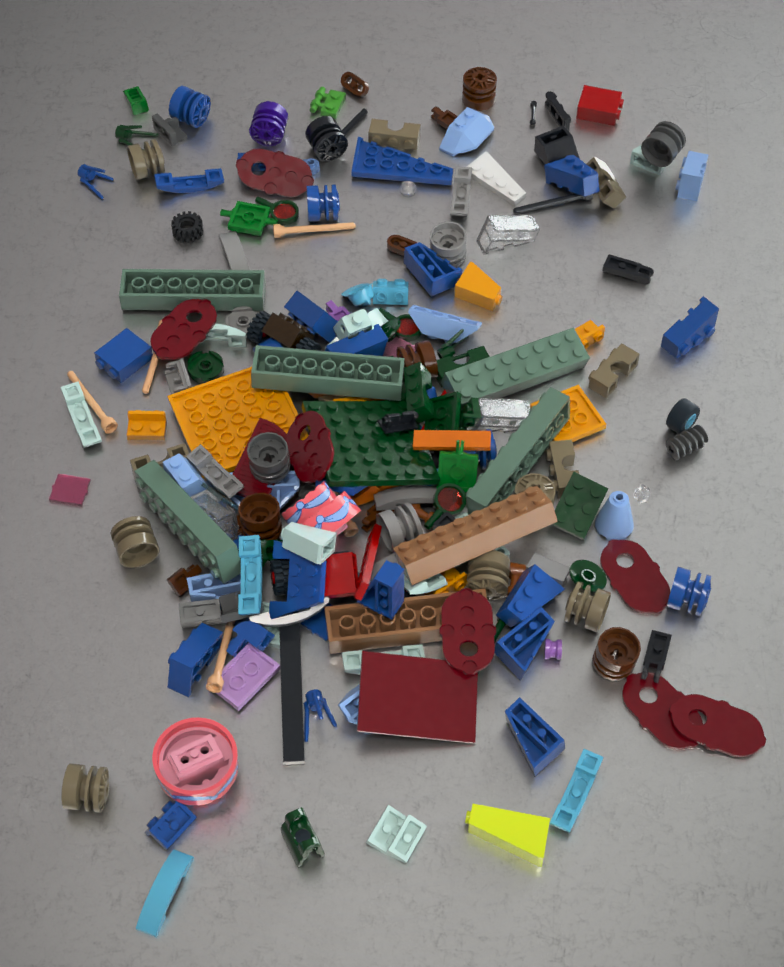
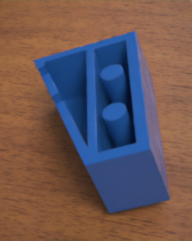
[403,242,463,296]
[284,290,345,343]
[496,564,565,627]
[494,607,555,681]
[167,623,223,697]

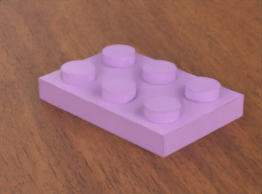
[216,643,280,711]

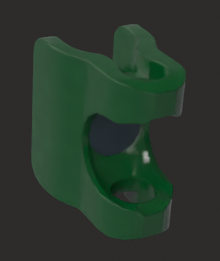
[281,807,325,867]

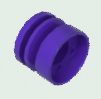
[249,101,288,147]

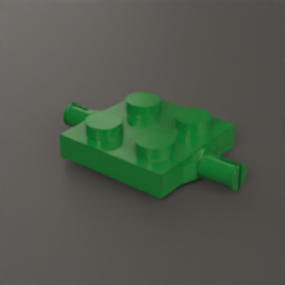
[220,201,278,236]
[437,440,479,504]

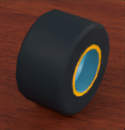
[666,398,700,434]

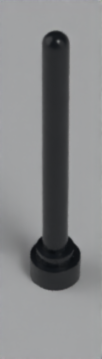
[513,193,593,214]

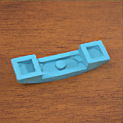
[238,535,262,615]
[550,749,604,833]
[136,849,194,937]

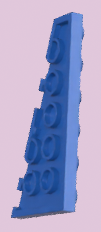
[351,137,453,185]

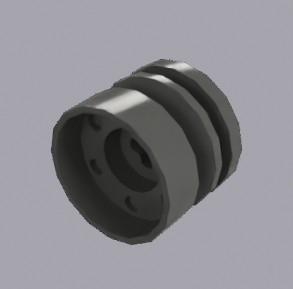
[641,121,686,167]
[247,432,291,484]

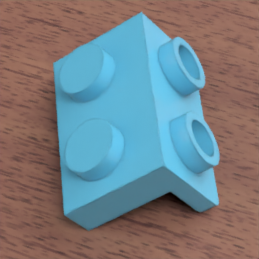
[373,279,409,305]

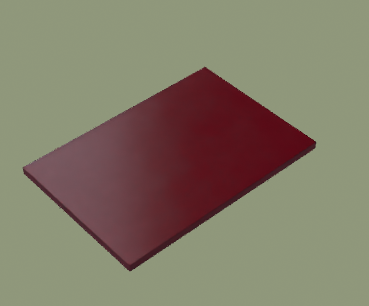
[357,651,478,744]

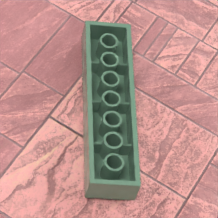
[119,269,266,311]
[441,327,590,411]
[251,345,405,401]
[466,387,570,515]
[134,460,241,584]

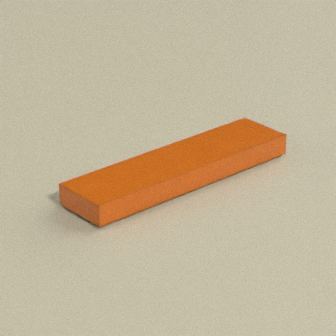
[413,430,491,451]

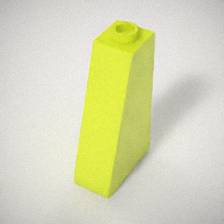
[465,804,550,867]

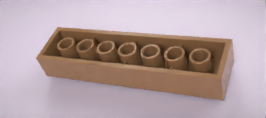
[393,486,558,585]
[325,588,487,654]

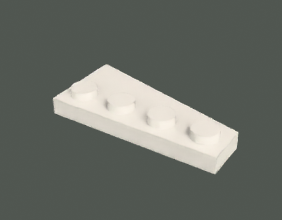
[467,151,526,206]

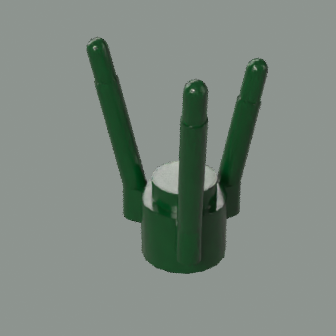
[115,125,159,150]
[436,329,469,362]

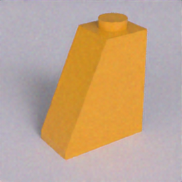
[454,262,503,311]

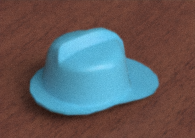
[341,283,374,307]

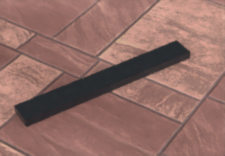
[279,611,305,765]

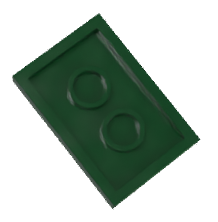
[424,391,462,452]
[551,472,609,540]

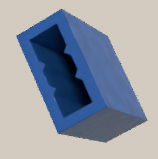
[94,328,153,383]

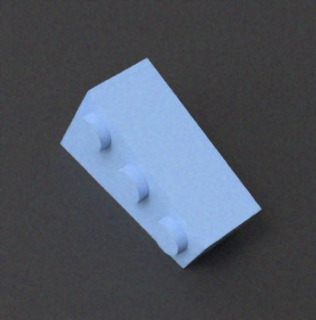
[675,151,708,201]
[187,573,241,610]

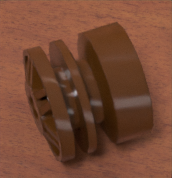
[462,67,497,111]
[396,340,438,383]
[238,493,282,540]
[592,627,641,681]

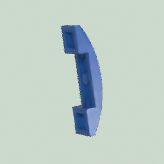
[154,168,224,193]

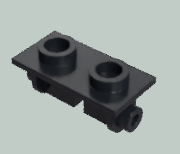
[377,410,419,434]

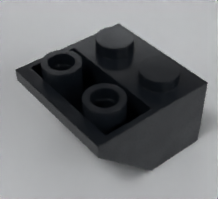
[534,126,580,164]

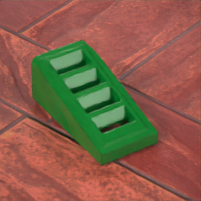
[123,86,149,115]

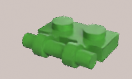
[310,87,346,119]

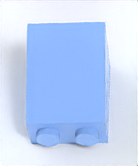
[162,453,220,507]

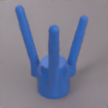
[78,164,114,199]
[303,689,337,742]

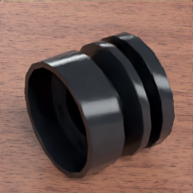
[305,116,348,161]

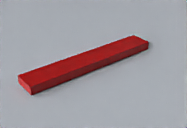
[354,524,382,601]

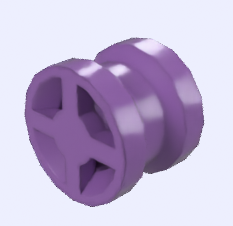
[544,639,562,660]

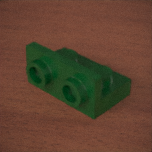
[459,397,481,431]

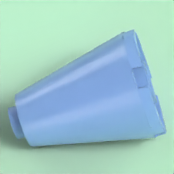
[595,491,634,541]

